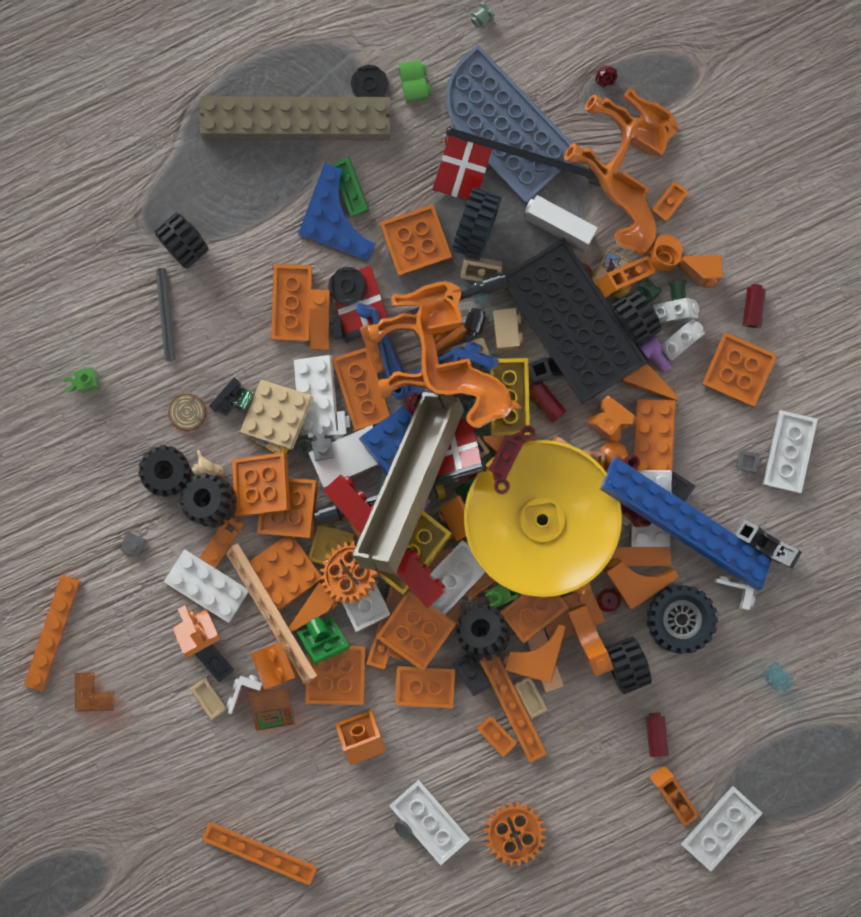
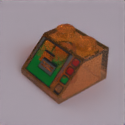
[248,686,295,731]

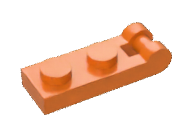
[200,514,245,568]

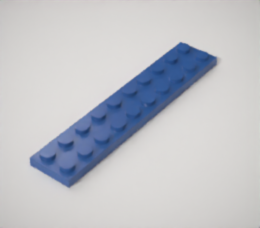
[600,457,772,591]

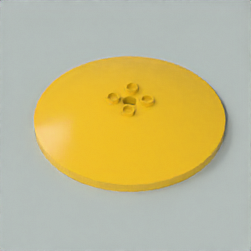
[464,440,622,597]

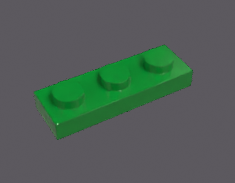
[331,157,369,218]

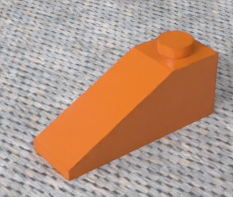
[596,256,657,298]
[310,290,330,350]
[621,365,678,401]
[289,583,339,633]
[649,765,700,827]

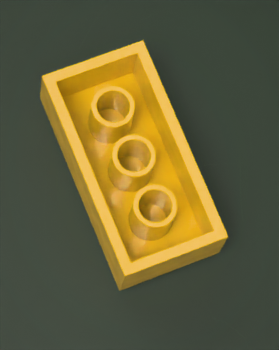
[489,358,530,437]
[376,510,454,595]

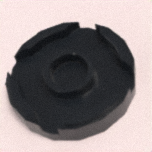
[351,65,388,97]
[328,266,367,305]

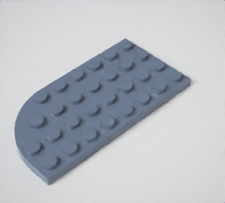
[446,44,573,204]

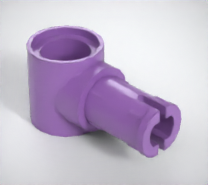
[637,336,672,373]

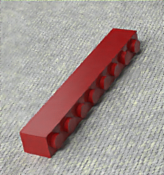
[323,475,446,608]

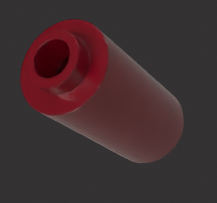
[742,284,766,328]
[529,382,567,423]
[646,712,669,757]

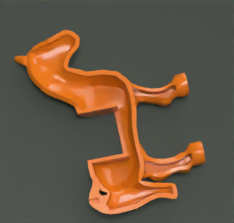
[564,88,678,255]
[368,281,522,428]

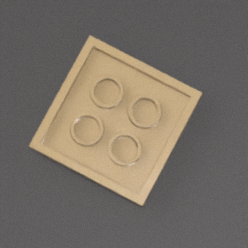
[240,380,314,450]

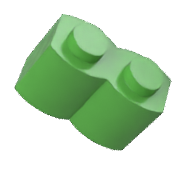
[398,60,431,104]

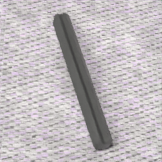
[156,268,176,361]

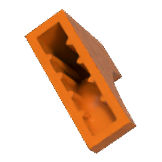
[603,558,679,610]
[567,603,614,676]
[503,623,567,683]

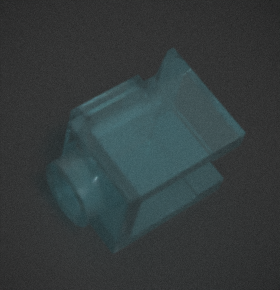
[761,662,794,692]

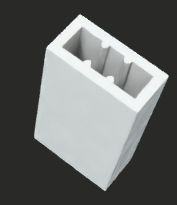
[525,195,598,252]
[308,425,379,489]

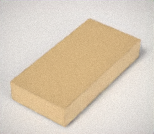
[190,677,228,720]
[513,677,548,719]

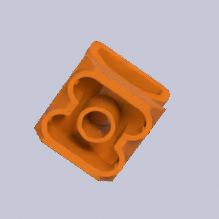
[586,396,636,442]

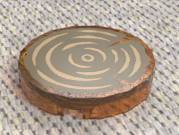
[168,394,206,432]

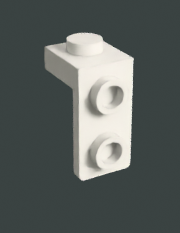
[652,298,699,323]
[662,319,705,361]
[308,411,350,441]
[713,576,755,610]
[226,675,263,714]

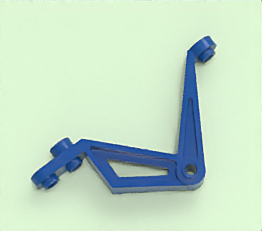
[356,303,499,399]

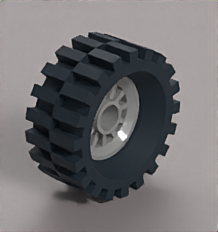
[452,187,502,260]
[646,585,718,654]

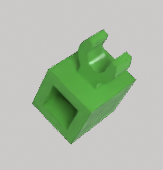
[63,367,100,393]
[486,584,521,608]

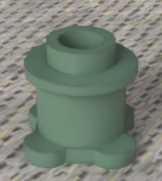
[471,2,495,28]

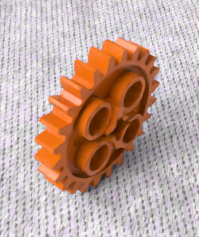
[320,541,381,604]
[483,801,546,866]

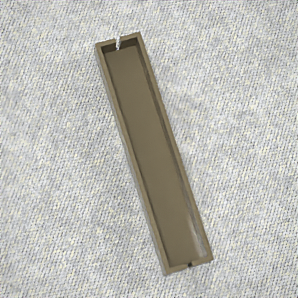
[200,96,390,140]
[353,392,464,574]

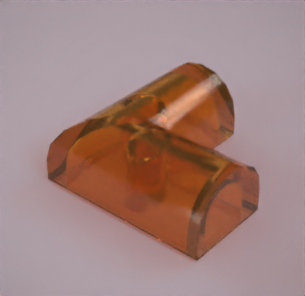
[74,672,114,712]

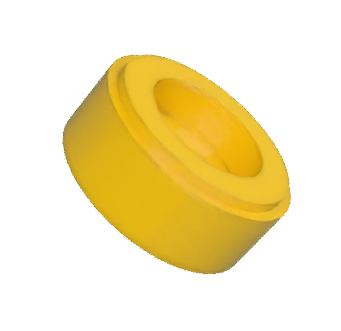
[433,484,446,501]

